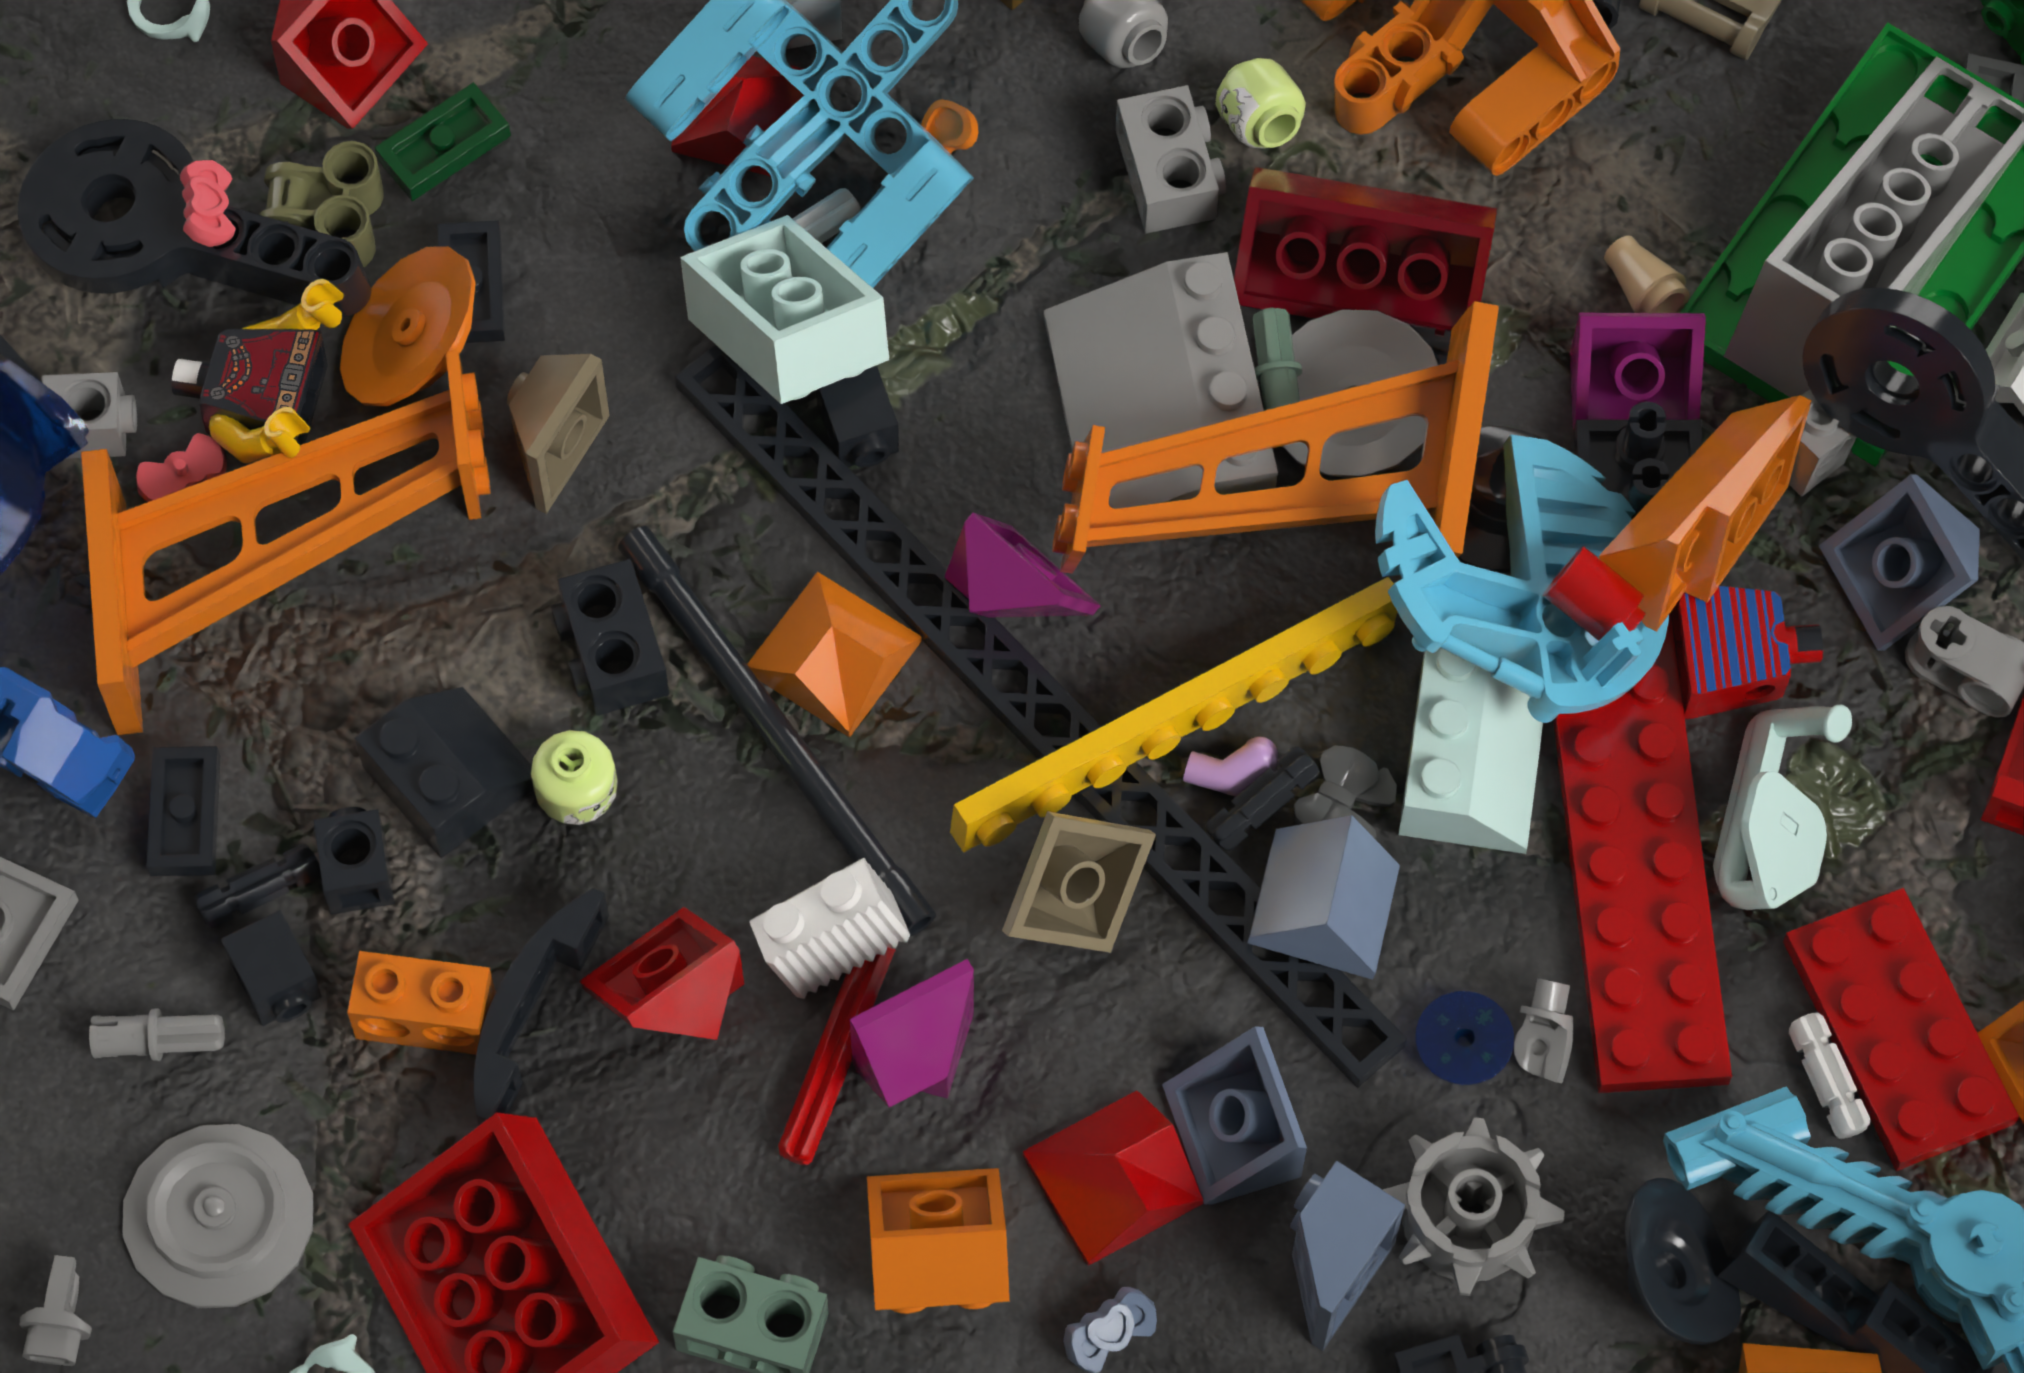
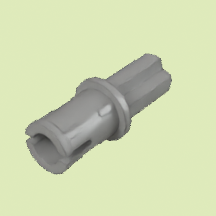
[89,1008,225,1061]

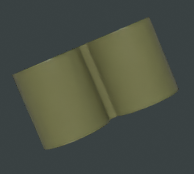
[259,141,384,268]

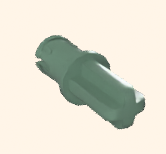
[1252,308,1303,411]

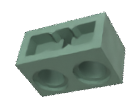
[673,1255,829,1373]

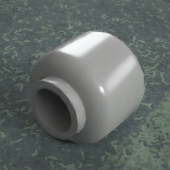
[1079,0,1168,68]

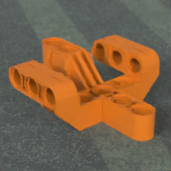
[1300,0,1620,176]

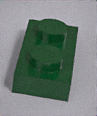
[374,82,511,202]

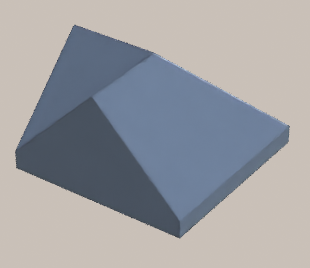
[1819,474,1980,651]

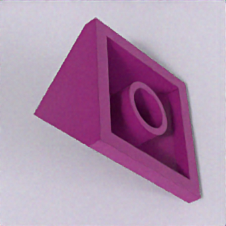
[944,513,1101,618]
[850,959,974,1107]

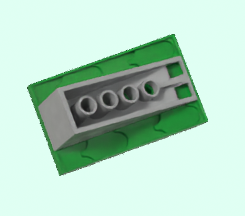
[1680,22,2024,467]

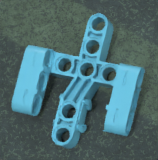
[625,0,974,288]

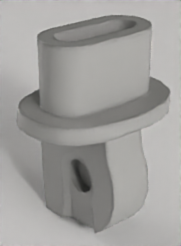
[1514,978,1574,1083]
[19,1255,92,1366]

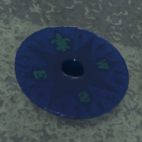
[1416,991,1514,1085]

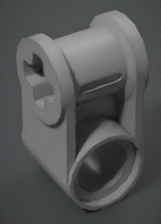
[1905,606,2024,717]

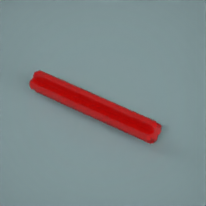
[778,944,898,1165]

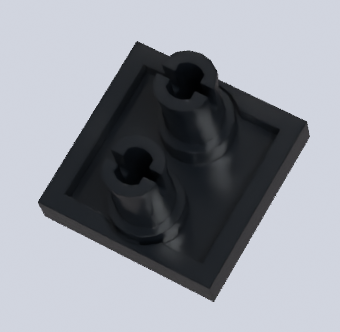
[1573,401,1702,519]

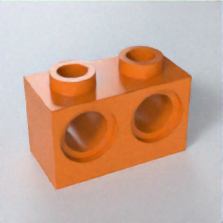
[347,951,496,1055]

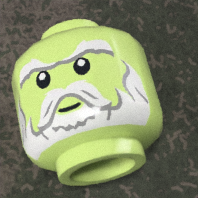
[1215,58,1306,149]
[531,730,618,825]

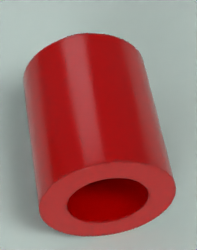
[1543,546,1646,641]

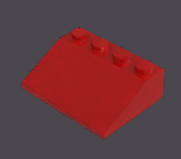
[348,1112,659,1373]

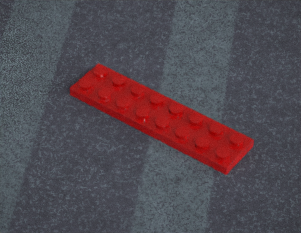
[1553,612,1732,1093]

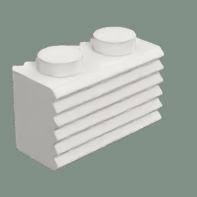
[750,858,910,999]

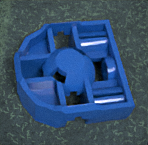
[0,667,135,818]

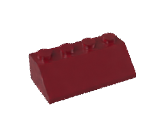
[1234,167,1497,335]

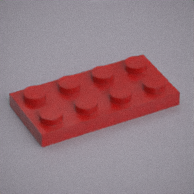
[1783,887,2019,1171]

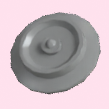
[1282,310,1438,478]
[122,1124,314,1308]

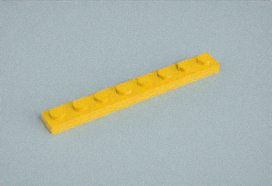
[950,577,1398,853]

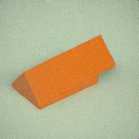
[1598,395,1812,632]

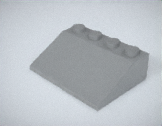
[1043,252,1278,509]

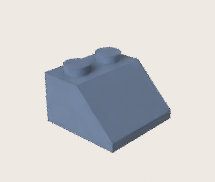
[1290,1161,1405,1351]

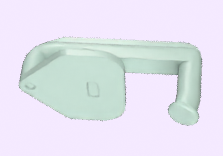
[1713,704,1852,910]

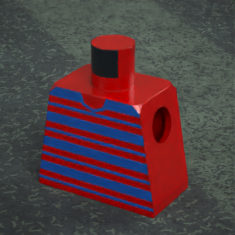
[1671,586,1823,719]

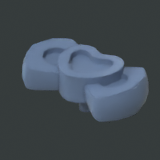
[1063,1287,1157,1373]

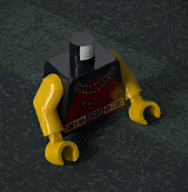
[172,279,344,464]

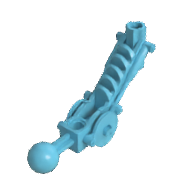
[1663,1086,2024,1373]

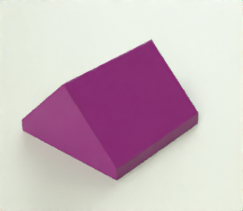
[1570,313,1706,430]

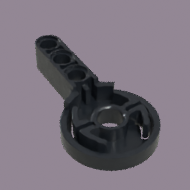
[18,119,371,317]
[1802,288,2024,561]

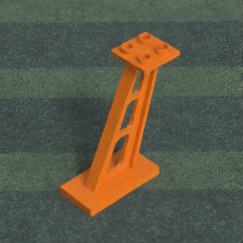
[1052,301,1499,574]
[81,350,491,735]

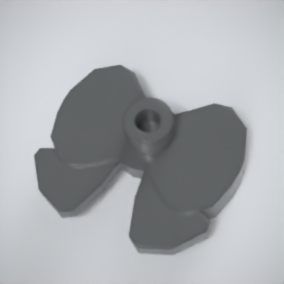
[1293,745,1397,840]

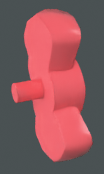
[180,160,236,247]
[135,433,227,502]

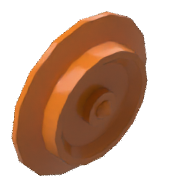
[340,246,476,406]

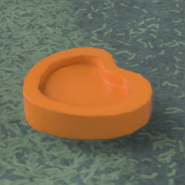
[921,99,979,154]

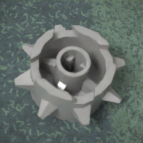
[1383,1118,1564,1296]

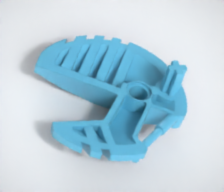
[1375,435,1669,723]

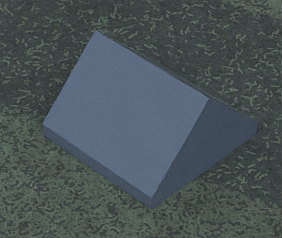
[1247,815,1400,980]
[1162,1026,1307,1204]

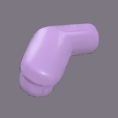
[1183,736,1278,796]

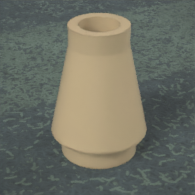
[1604,236,1690,313]

